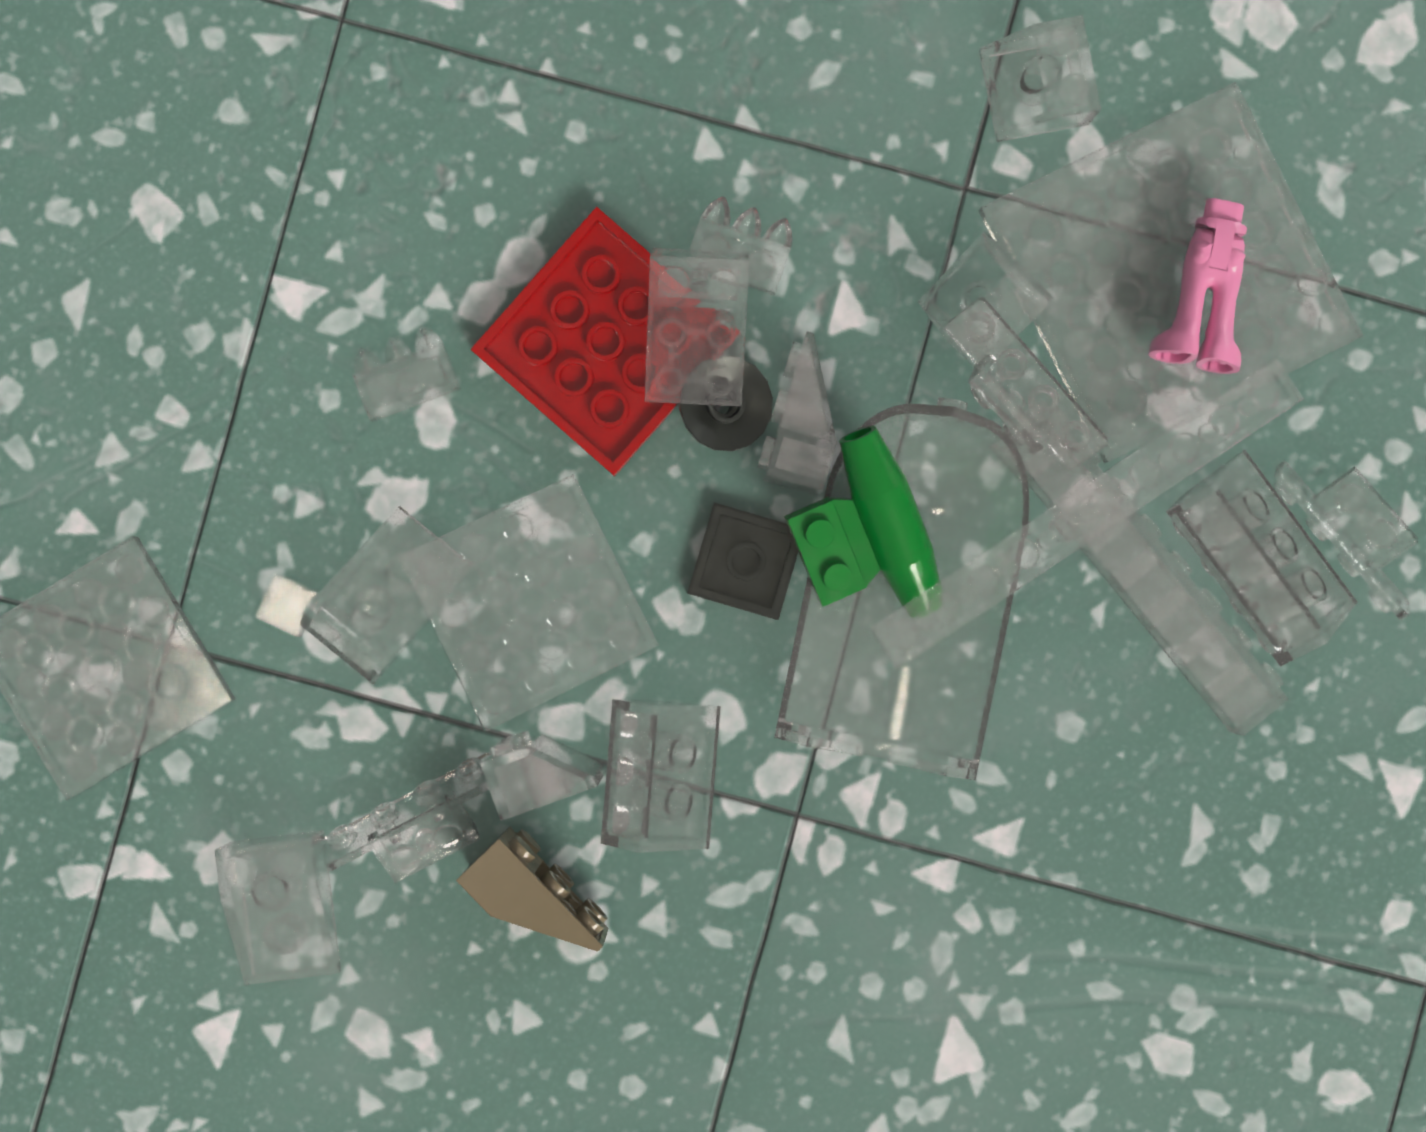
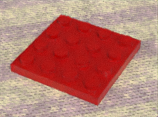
[470,206,740,477]

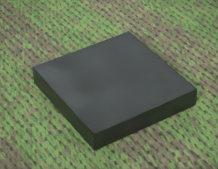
[687,502,798,620]

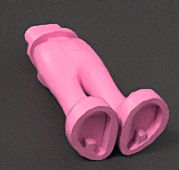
[1148,198,1247,374]

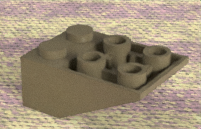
[456,826,609,952]

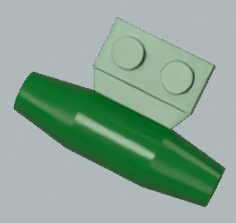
[784,426,944,618]

